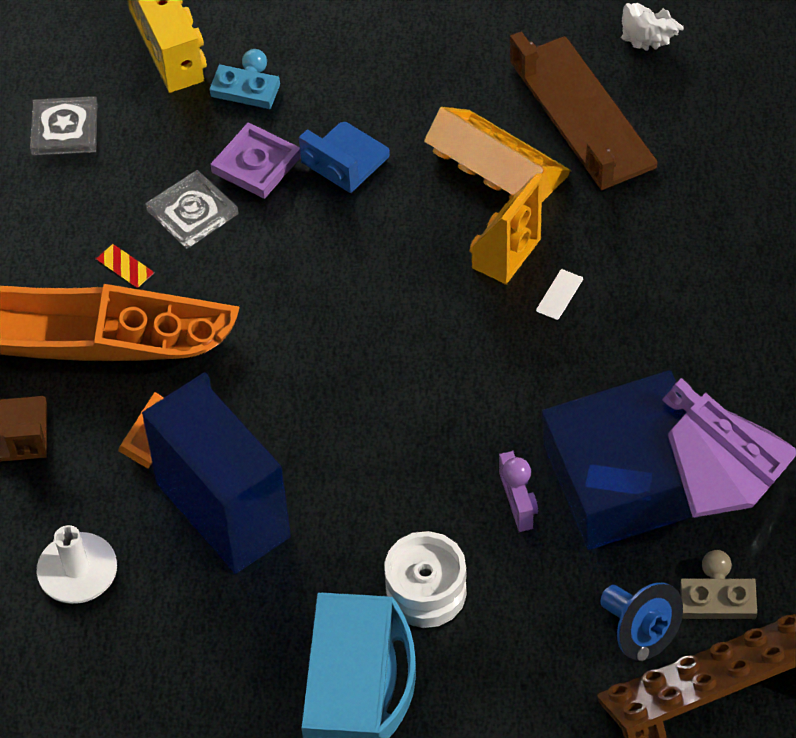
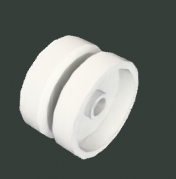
[384,531,467,628]

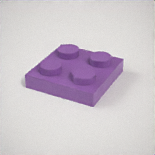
[211,123,301,199]

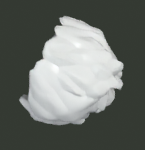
[621,3,683,51]

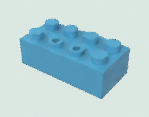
[302,593,416,738]

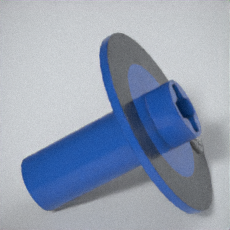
[601,583,683,661]

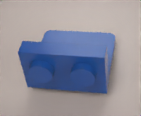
[299,122,390,193]

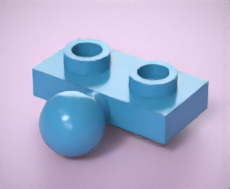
[209,49,280,109]

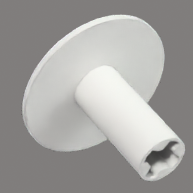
[37,525,117,604]

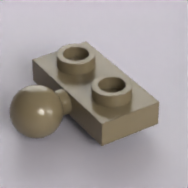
[680,550,757,619]

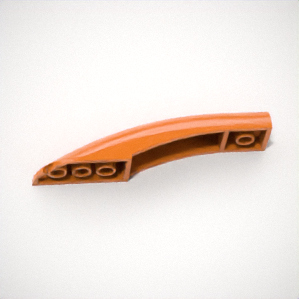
[0,284,239,361]

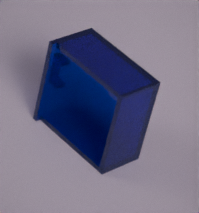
[542,370,692,550]
[142,372,291,574]

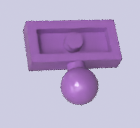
[499,451,538,532]

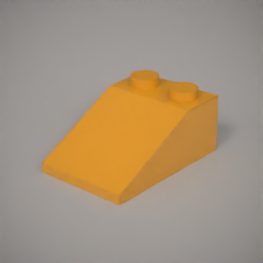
[470,173,542,284]

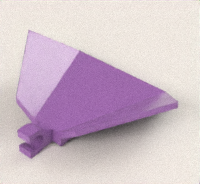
[662,378,796,517]

